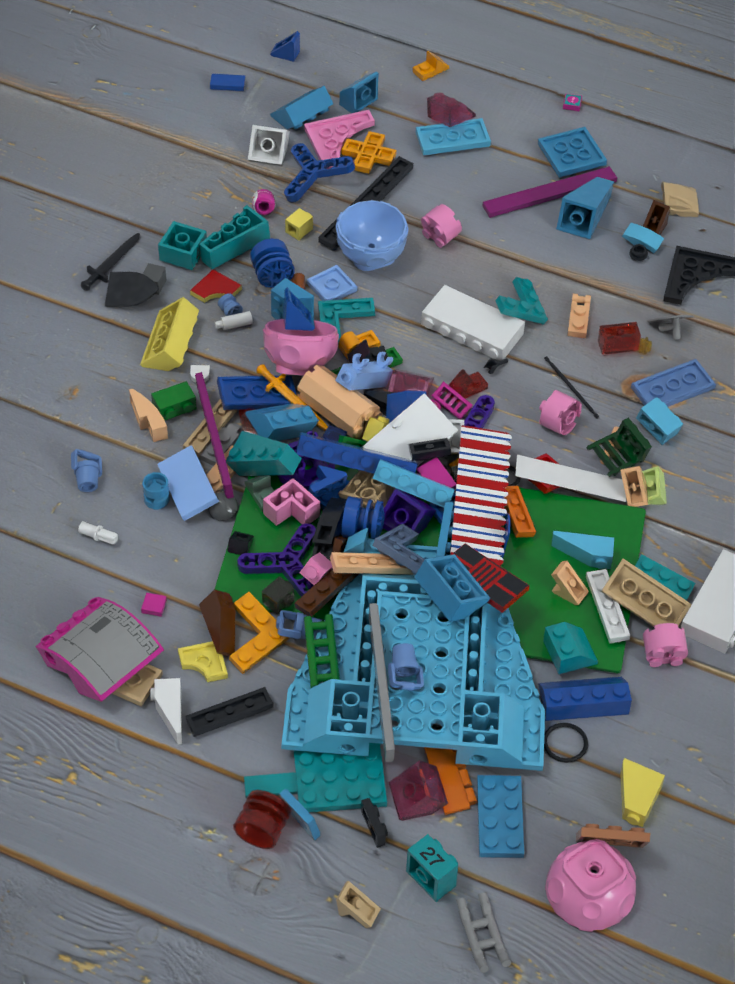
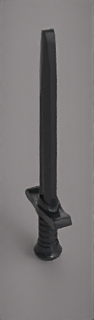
[81,233,140,291]

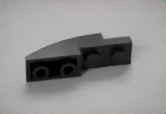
[312,497,347,561]

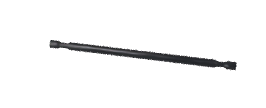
[544,356,599,419]

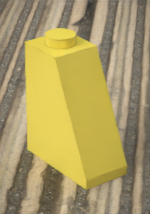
[620,758,665,827]

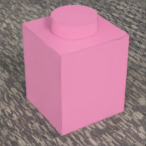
[299,552,333,585]

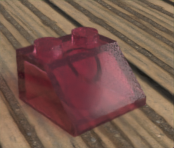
[427,93,476,127]
[388,760,448,821]

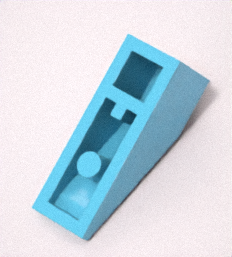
[551,531,614,569]

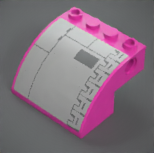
[35,597,164,702]

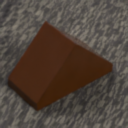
[643,200,670,235]

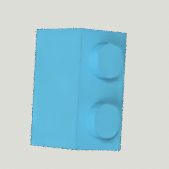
[636,397,683,445]

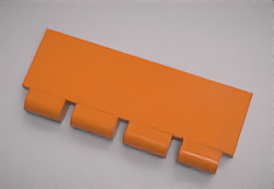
[424,747,477,815]

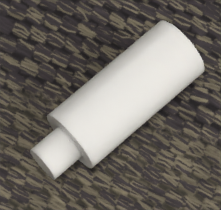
[214,311,253,330]

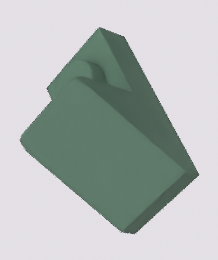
[244,475,274,512]

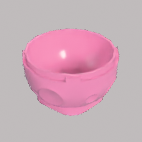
[263,319,339,375]
[545,839,636,932]

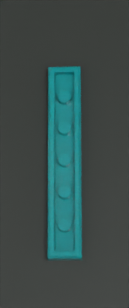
[244,772,297,798]

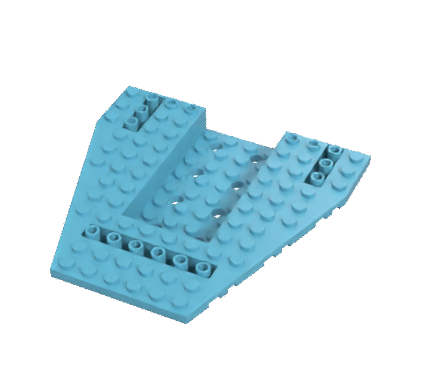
[281,545,545,771]

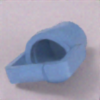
[71,449,102,492]
[276,610,322,640]
[388,643,424,691]

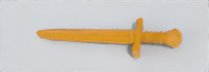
[256,364,329,432]

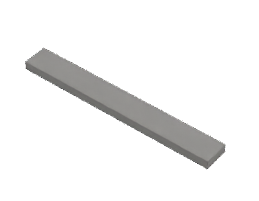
[369,603,395,762]

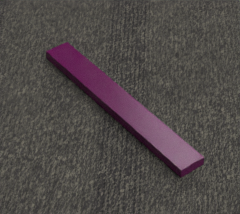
[482,166,617,218]
[195,372,234,499]

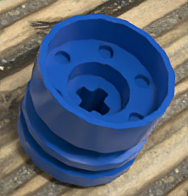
[250,238,295,288]
[342,496,385,539]

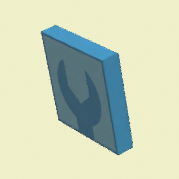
[279,789,321,840]

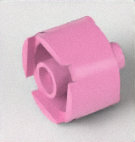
[421,204,462,248]
[539,390,582,435]
[643,623,688,667]

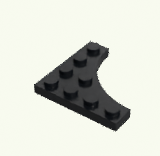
[663,246,735,305]

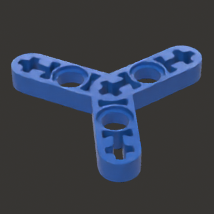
[284,143,355,202]

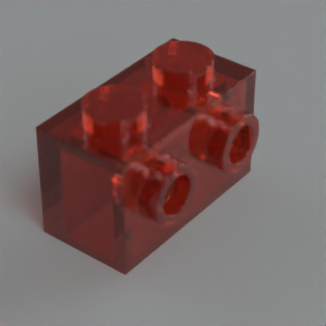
[598,322,641,355]

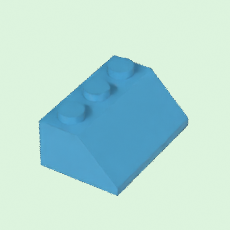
[270,86,334,130]
[245,403,319,441]
[414,554,490,621]

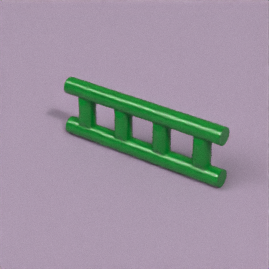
[304,614,340,688]

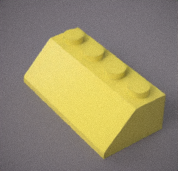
[140,297,199,371]

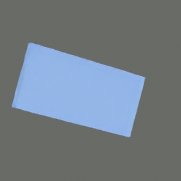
[157,445,219,521]

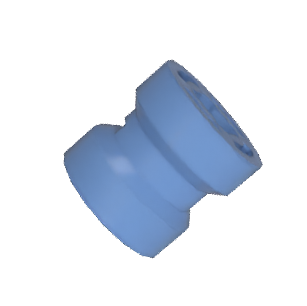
[218,294,243,316]

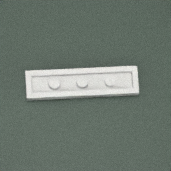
[586,569,630,644]

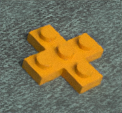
[342,131,397,174]

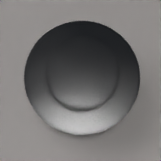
[629,244,648,261]

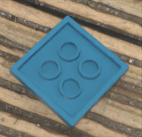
[538,127,607,178]

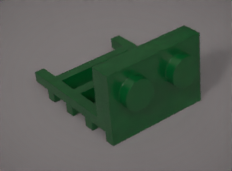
[586,417,652,477]

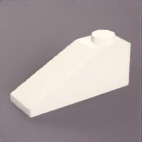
[150,678,182,744]

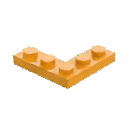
[229,592,290,674]

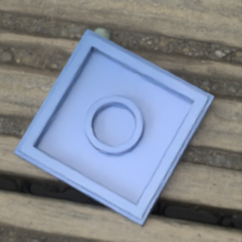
[307,265,358,301]

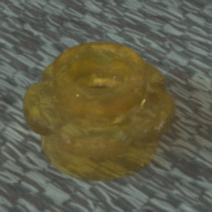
[638,337,652,355]

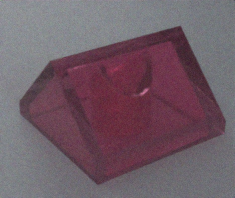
[388,369,434,397]

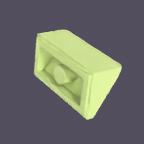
[642,466,667,505]

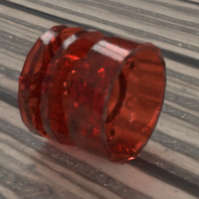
[233,790,291,849]

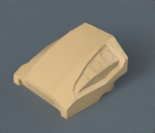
[661,181,699,217]
[338,470,395,508]

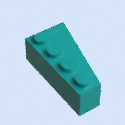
[199,205,270,269]
[226,431,302,476]

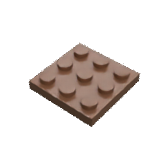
[576,824,650,848]

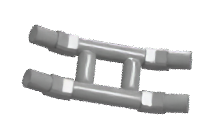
[456,892,511,973]

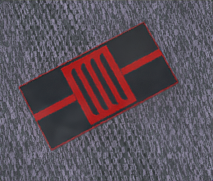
[451,543,529,613]

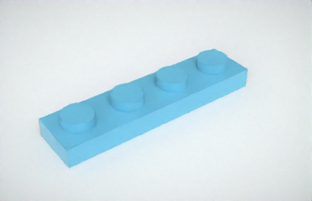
[372,459,455,507]

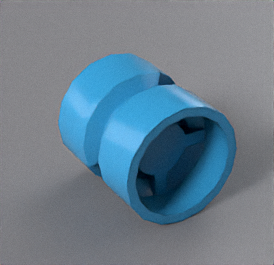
[142,472,170,510]

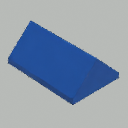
[283,287,315,331]

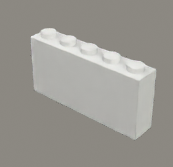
[421,285,525,361]
[681,549,735,654]

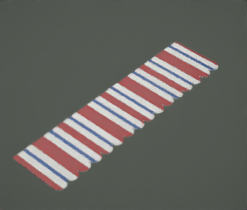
[450,425,512,566]

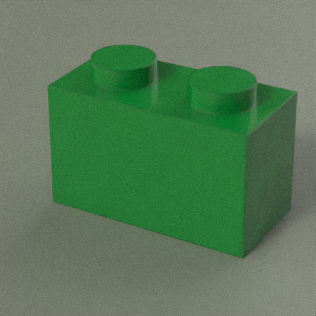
[151,381,197,421]

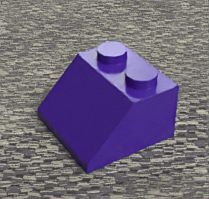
[383,488,436,534]

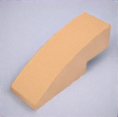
[129,389,168,442]

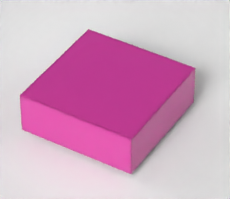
[141,592,167,617]

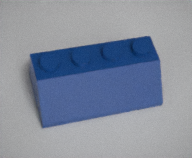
[538,676,632,721]

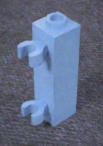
[335,352,394,391]

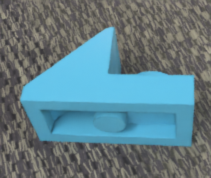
[344,528,381,554]

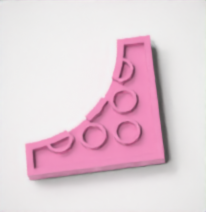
[304,110,375,169]

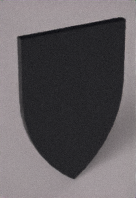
[105,272,159,307]

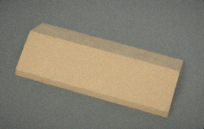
[601,559,692,627]

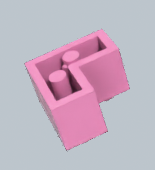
[263,478,320,526]

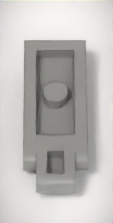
[200,423,241,466]

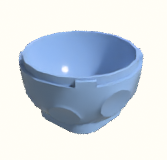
[336,200,409,271]

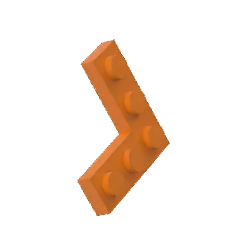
[503,486,536,538]

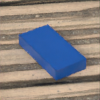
[210,74,245,91]

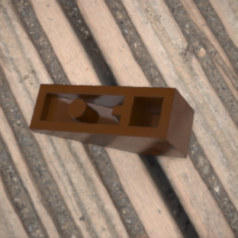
[199,589,236,656]

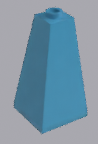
[556,177,614,239]

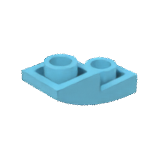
[622,223,664,254]

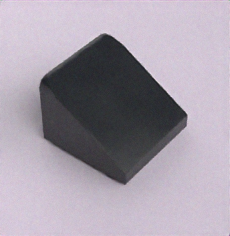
[227,531,254,555]

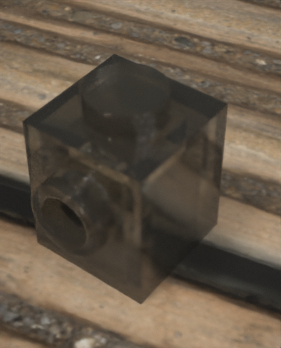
[262,577,294,615]

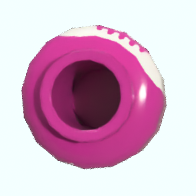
[252,189,275,215]

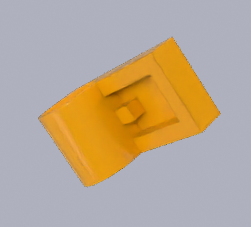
[339,330,381,360]

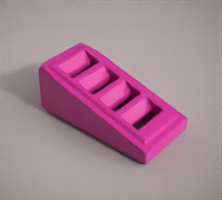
[431,381,473,420]

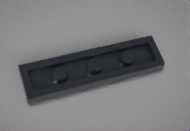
[186,687,273,737]

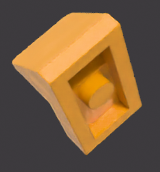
[413,51,449,81]

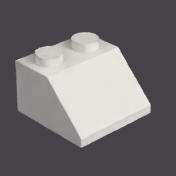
[248,125,290,165]

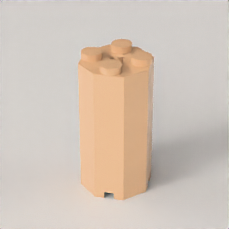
[297,365,383,440]

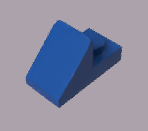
[308,465,348,498]

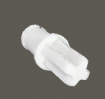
[78,521,118,545]

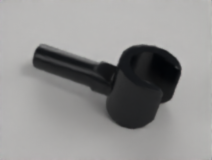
[484,358,508,374]

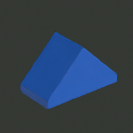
[270,31,300,62]

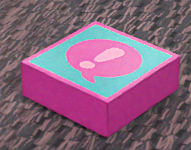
[563,93,582,111]

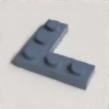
[372,524,425,575]

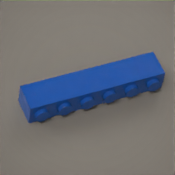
[296,432,418,474]

